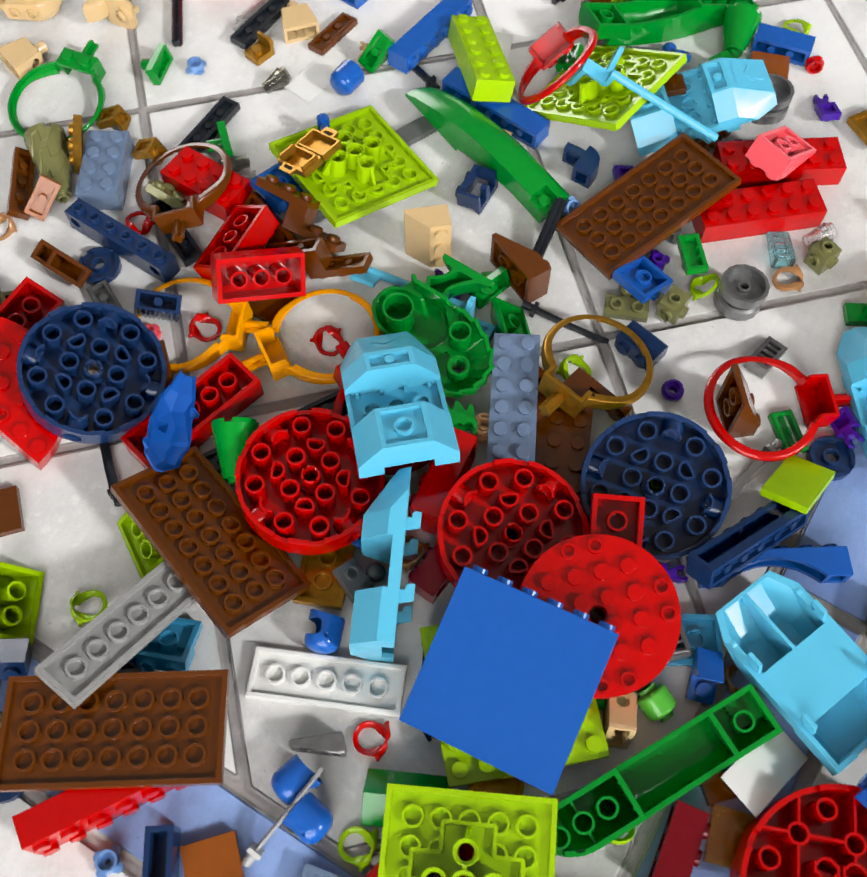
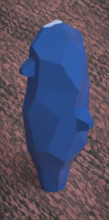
[142,368,199,472]

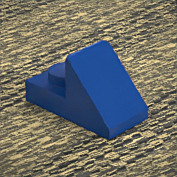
[685,646,724,705]

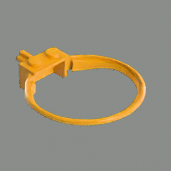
[137,277,269,373]
[241,289,382,385]

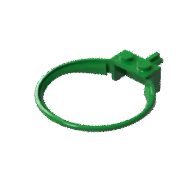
[8,40,106,141]

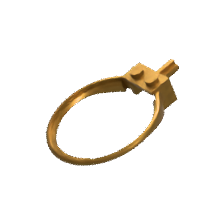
[537,314,653,418]

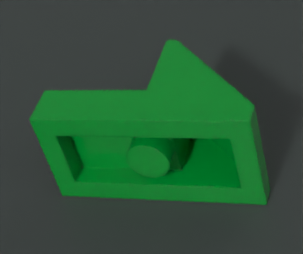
[358,29,395,74]

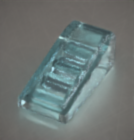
[766,232,796,268]

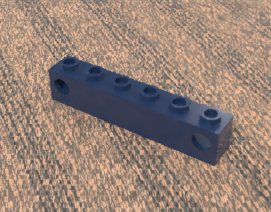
[64,198,180,283]
[685,501,811,590]

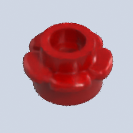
[804,55,824,74]

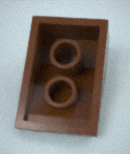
[490,233,551,303]
[715,363,761,438]

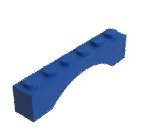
[697,543,854,588]

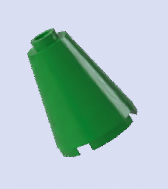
[723,2,762,58]
[211,417,259,485]

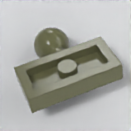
[144,179,187,209]
[603,285,650,323]

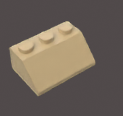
[404,204,452,268]

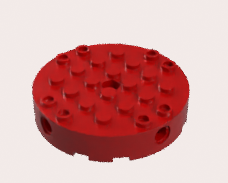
[235,408,385,555]
[435,458,589,590]
[520,534,681,699]

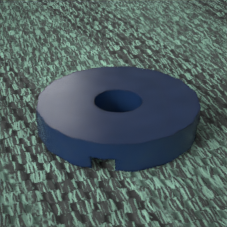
[78,247,122,285]
[806,436,855,481]

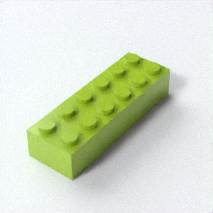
[448,14,516,103]

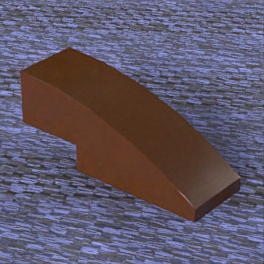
[30,239,92,289]

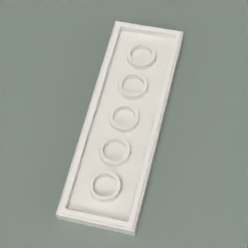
[245,645,407,719]

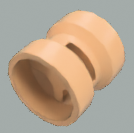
[474,413,489,444]

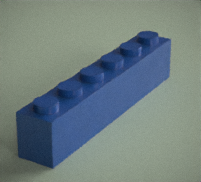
[388,0,473,74]
[442,66,550,149]

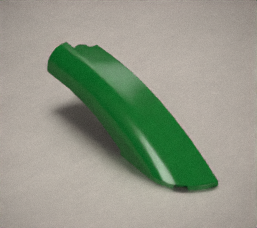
[578,0,759,46]
[405,87,570,223]
[556,683,783,858]

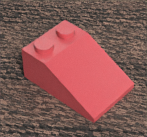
[745,125,817,181]

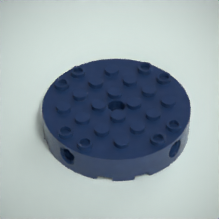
[17,302,167,444]
[579,411,732,561]

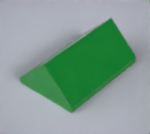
[490,297,531,335]
[361,768,448,828]

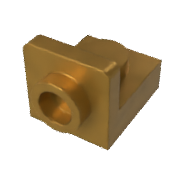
[244,31,275,66]
[96,104,131,131]
[131,137,168,166]

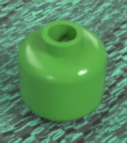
[637,681,676,723]

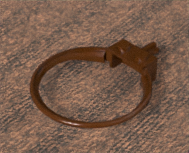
[135,142,232,243]

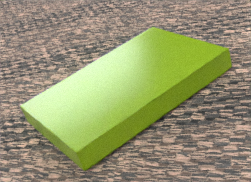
[759,455,835,514]

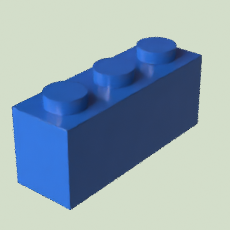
[750,23,816,67]

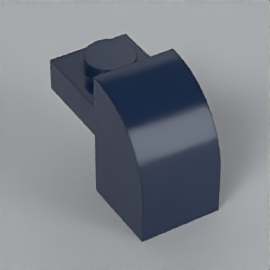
[562,142,600,188]

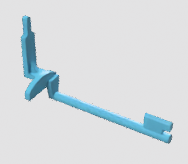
[567,46,719,144]
[350,267,496,344]

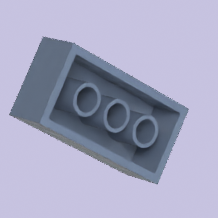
[75,130,135,210]

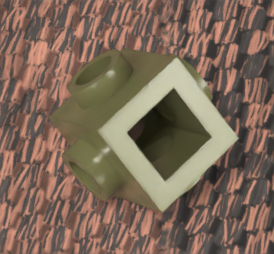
[803,236,842,275]
[655,285,692,325]

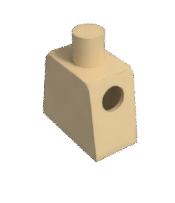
[281,1,319,44]
[0,37,49,80]
[602,692,637,749]

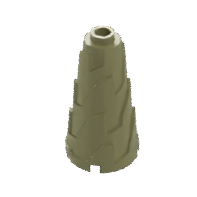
[24,122,73,203]

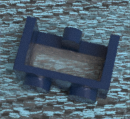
[455,164,498,215]

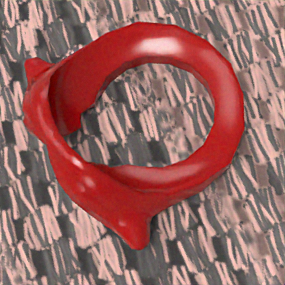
[125,211,156,235]
[188,312,222,342]
[309,325,344,357]
[353,720,391,762]

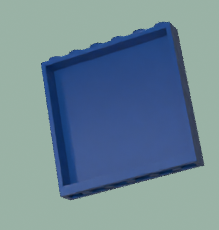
[399,565,619,795]

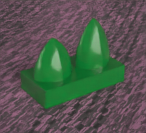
[468,266,511,310]

